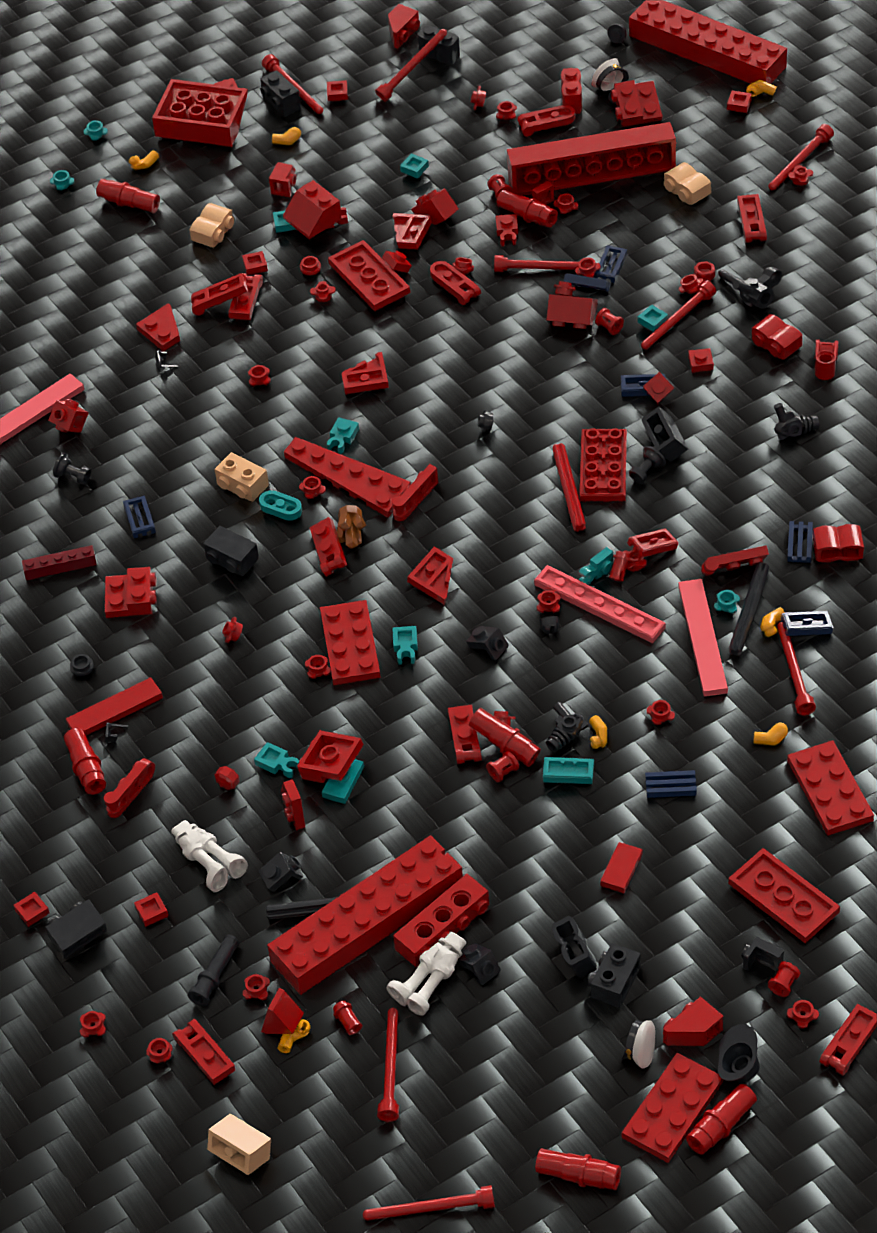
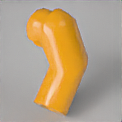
[272,127,301,145]
[129,150,159,170]
[760,607,785,637]
[589,715,607,749]
[754,722,788,746]
[278,1019,311,1053]

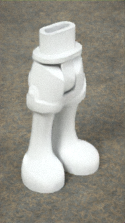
[171,820,248,892]
[386,932,466,1015]

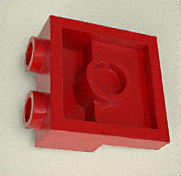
[611,80,662,127]
[105,567,157,618]
[297,730,364,783]

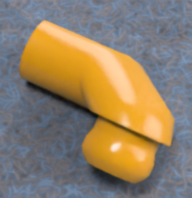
[746,80,777,97]

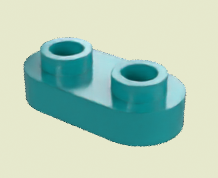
[259,490,302,520]

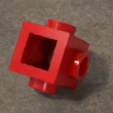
[48,399,89,433]

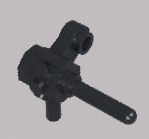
[718,267,782,309]

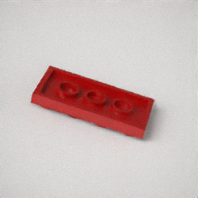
[328,240,410,311]
[320,600,381,685]
[787,740,874,836]
[728,848,840,943]
[622,1053,723,1163]

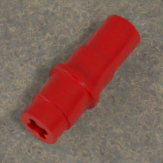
[96,179,160,213]
[497,189,558,228]
[469,708,541,767]
[64,728,106,794]
[686,1084,757,1155]
[535,1148,621,1190]

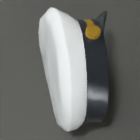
[591,58,629,93]
[621,1020,655,1069]

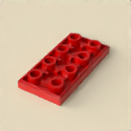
[580,428,627,501]

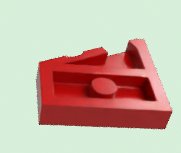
[393,213,432,250]
[136,303,180,351]
[342,352,389,394]
[407,547,453,604]
[281,779,305,830]

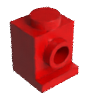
[269,162,297,197]

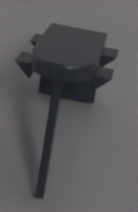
[155,349,178,368]
[105,722,128,744]

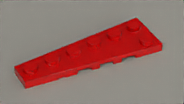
[284,437,411,518]

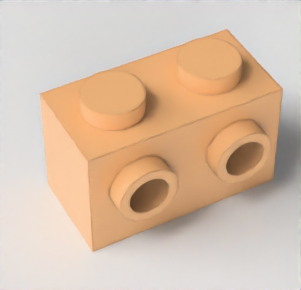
[215,452,269,502]
[207,1114,271,1175]

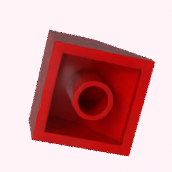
[283,180,342,239]
[547,294,598,329]

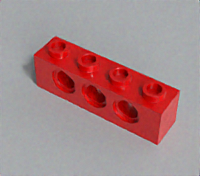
[393,873,490,968]

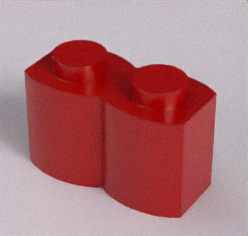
[561,68,582,114]
[752,314,802,359]
[812,524,864,562]

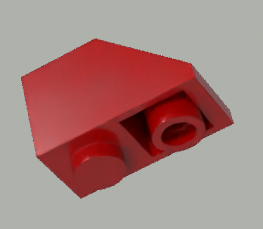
[388,4,420,49]
[411,188,459,225]
[663,996,723,1046]

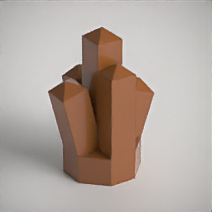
[337,505,366,549]

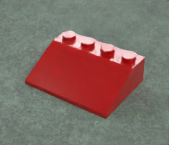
[152,79,248,147]

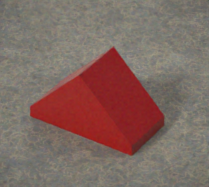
[261,988,304,1034]

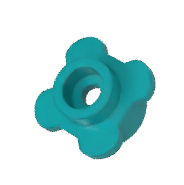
[84,121,108,140]
[50,170,74,190]
[714,590,740,613]

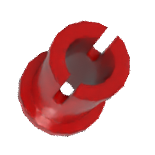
[609,551,631,582]
[333,1001,363,1035]

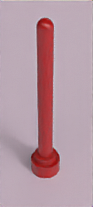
[375,29,447,102]
[262,54,323,114]
[768,124,834,190]
[494,255,579,272]
[641,281,716,350]
[777,622,816,715]
[377,1008,399,1122]
[363,1185,495,1220]

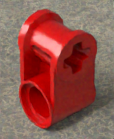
[815,339,839,380]

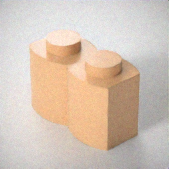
[664,162,711,205]
[190,203,234,248]

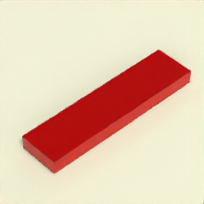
[66,677,163,735]

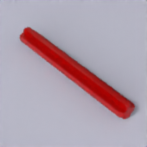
[553,443,586,532]

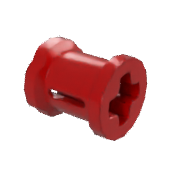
[487,174,513,199]
[595,308,624,335]
[486,751,519,782]
[768,961,801,997]

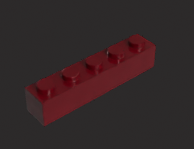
[22,545,97,580]

